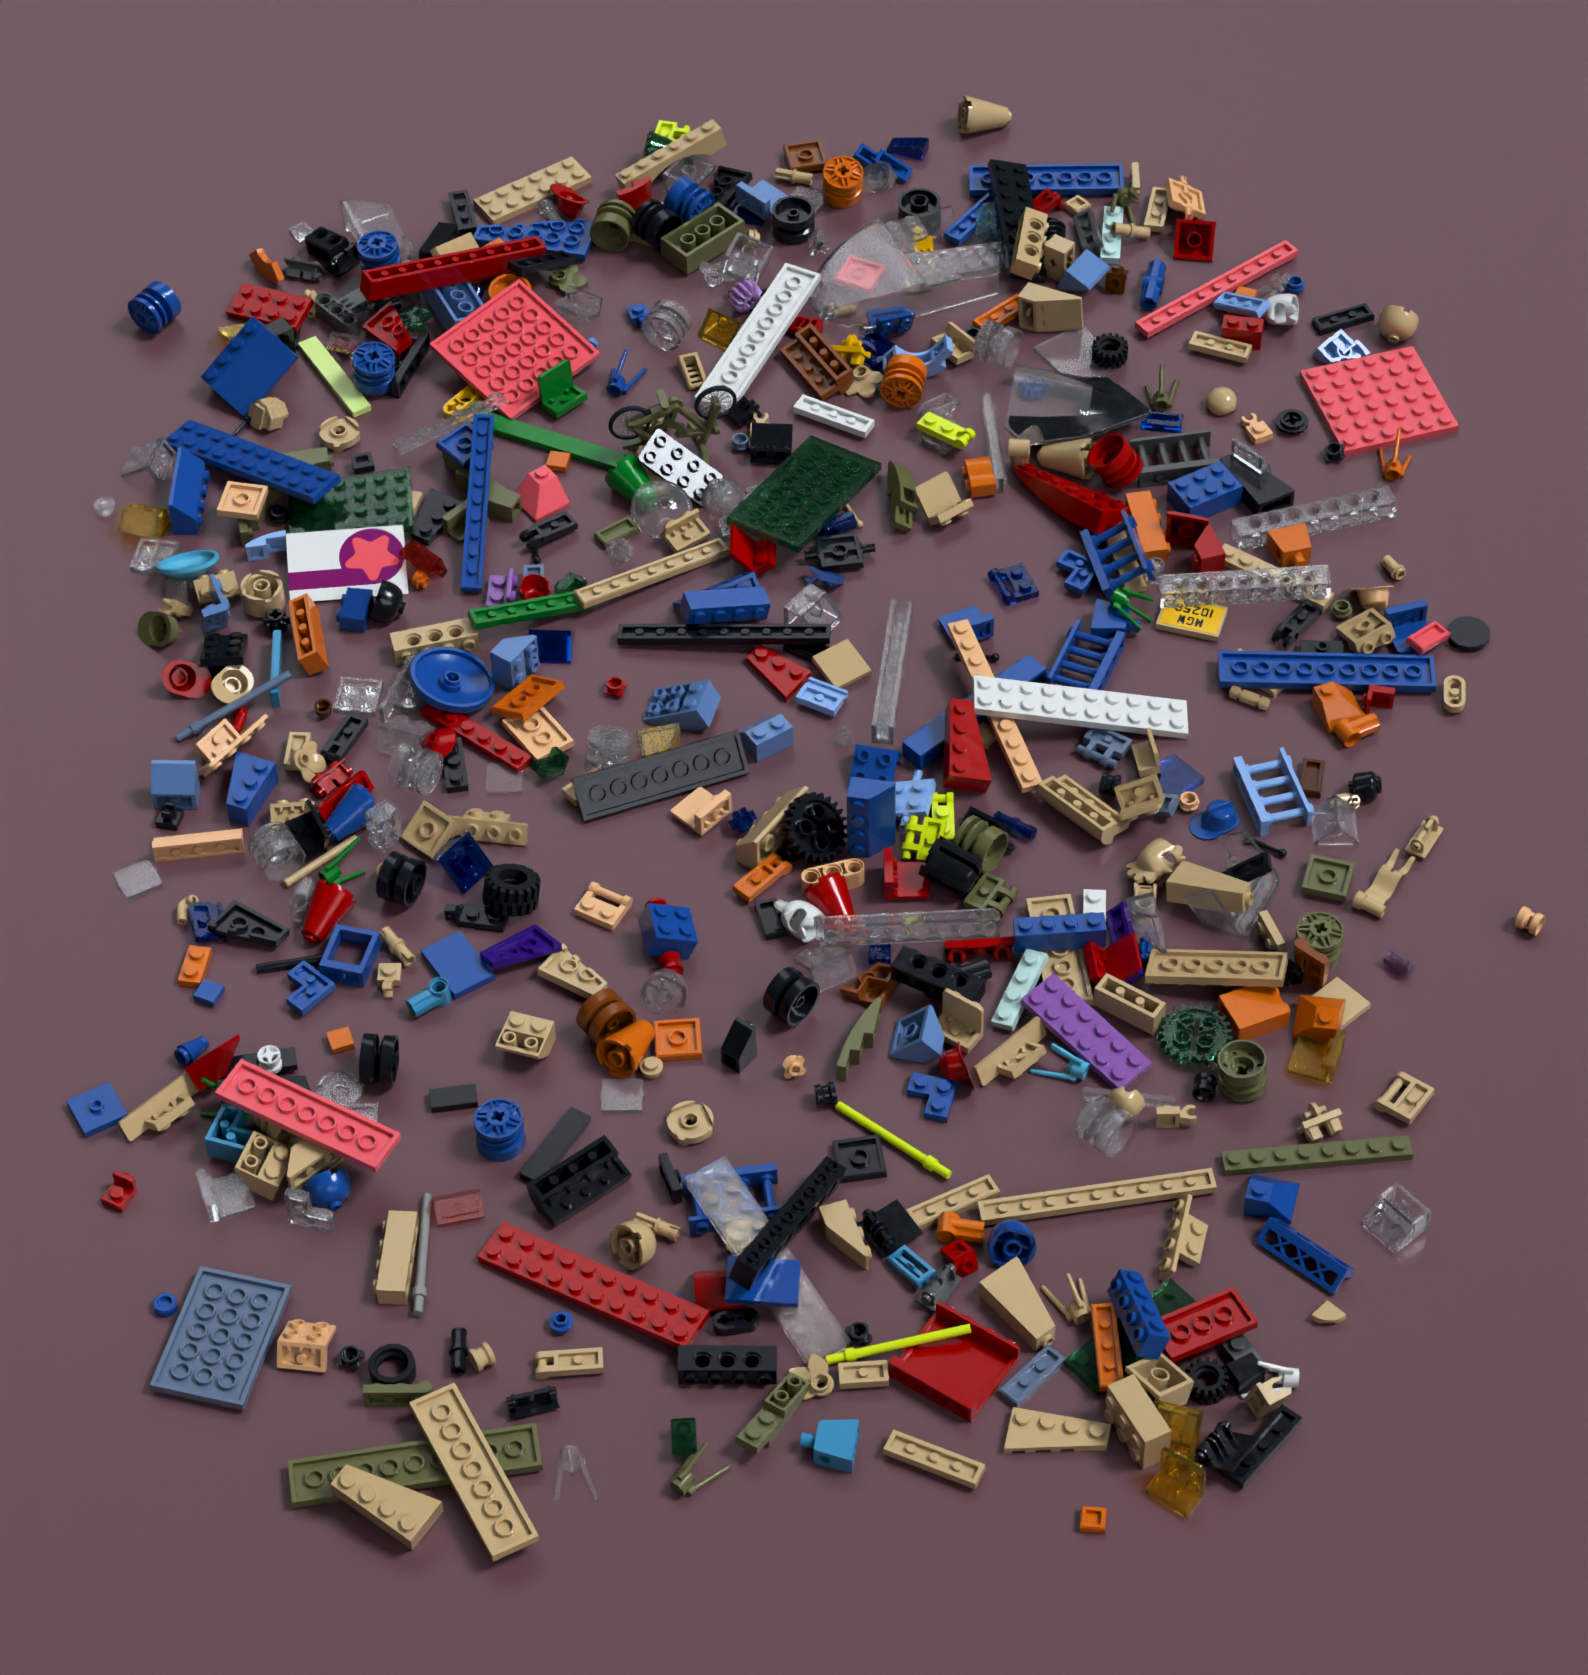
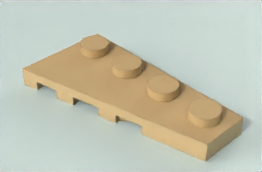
[1004,1407,1111,1454]

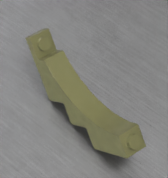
[238,447,334,547]

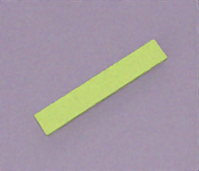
[298,336,372,418]

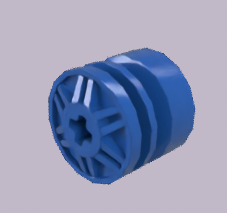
[663,176,715,223]
[357,230,402,271]
[127,281,181,334]
[353,341,395,396]
[473,1098,526,1162]

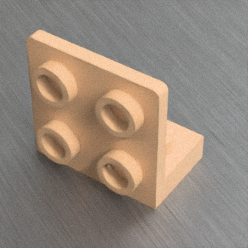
[670,787,732,836]
[277,1319,336,1373]

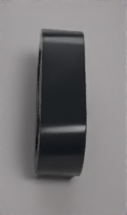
[713,1308,759,1336]

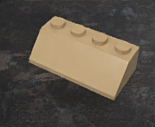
[735,786,809,869]

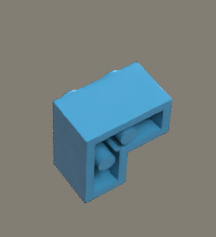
[204,1103,253,1163]

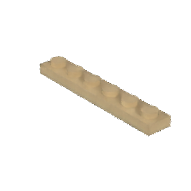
[1222,543,1334,612]

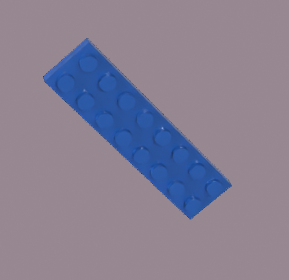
[969,163,1124,197]

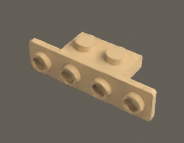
[448,808,528,846]
[973,1016,1047,1086]
[118,1072,198,1141]
[1158,1193,1208,1281]

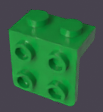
[537,359,588,419]

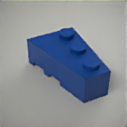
[226,751,278,826]

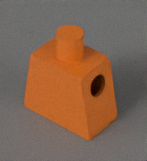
[1266,523,1311,570]

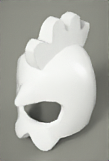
[1261,293,1299,326]
[774,899,826,943]

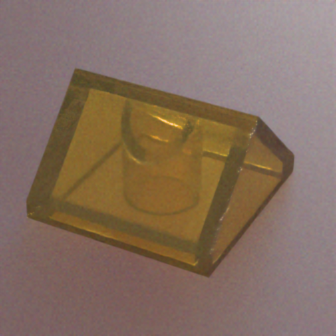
[698,308,744,350]

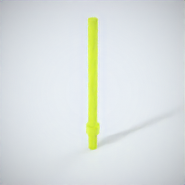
[835,1101,952,1179]
[826,1323,972,1365]

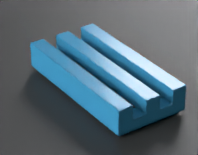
[886,1244,937,1289]

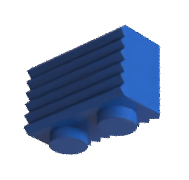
[336,587,374,633]

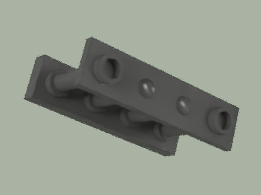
[1129,429,1220,488]

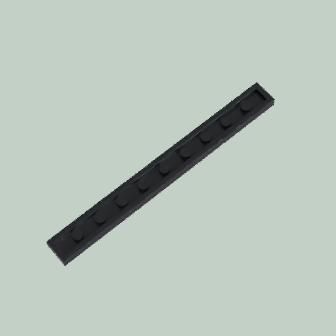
[617,624,831,645]

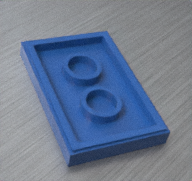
[421,931,495,999]
[724,1256,801,1308]

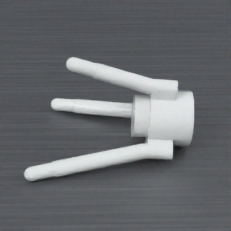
[1241,1361,1299,1399]

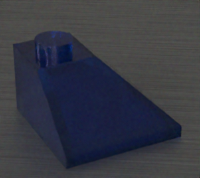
[436,831,494,894]

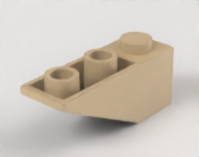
[819,1199,872,1270]

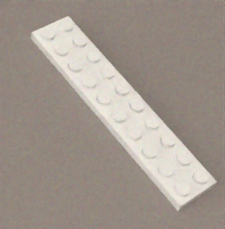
[695,263,821,411]
[972,675,1189,739]

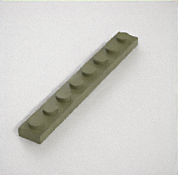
[1221,1135,1413,1176]

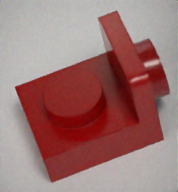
[1033,188,1064,214]
[101,1170,138,1213]
[940,1238,979,1278]

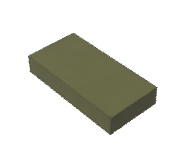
[594,515,640,550]

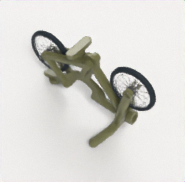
[608,386,737,465]

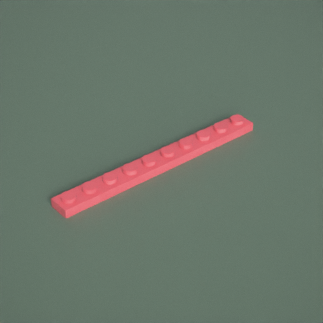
[1135,240,1299,338]

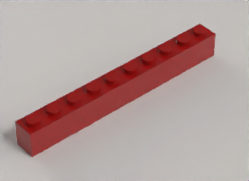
[360,236,547,302]

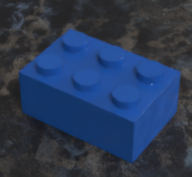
[1167,461,1243,518]

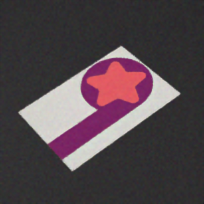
[286,525,409,601]

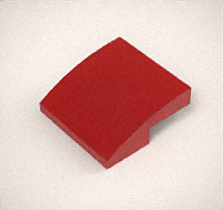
[616,176,652,212]

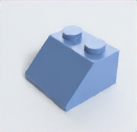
[739,714,793,763]

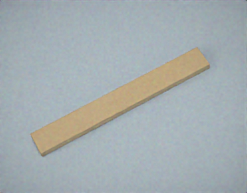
[573,537,730,609]

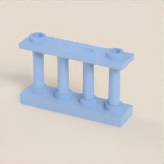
[1232,747,1314,837]

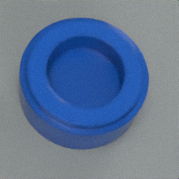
[153,1293,178,1318]

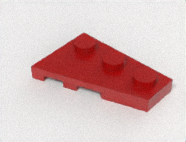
[362,300,413,355]

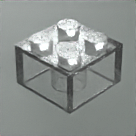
[720,232,773,284]

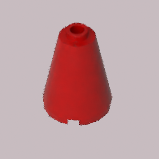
[804,872,857,937]
[301,879,356,944]

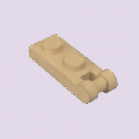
[534,1347,604,1380]

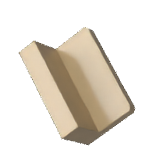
[1131,727,1161,777]

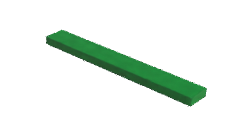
[471,409,626,470]

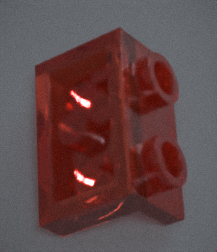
[399,539,448,578]

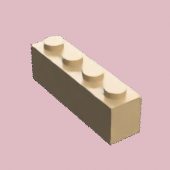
[373,1210,420,1305]

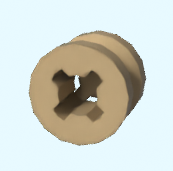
[467,1342,496,1372]

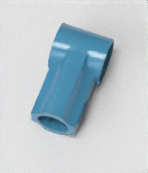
[405,977,452,1017]

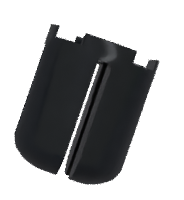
[918,836,982,897]

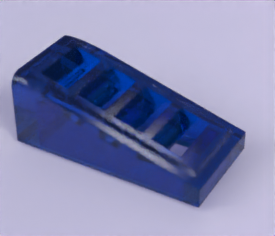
[887,137,929,160]

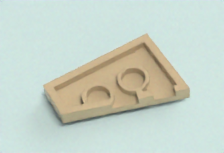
[537,943,608,999]

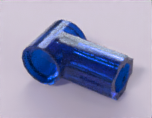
[812,511,857,537]

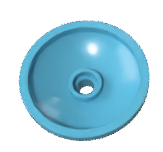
[156,550,219,582]

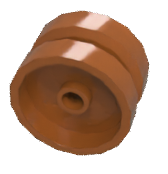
[576,988,636,1046]

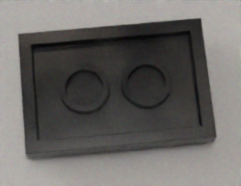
[200,632,248,667]

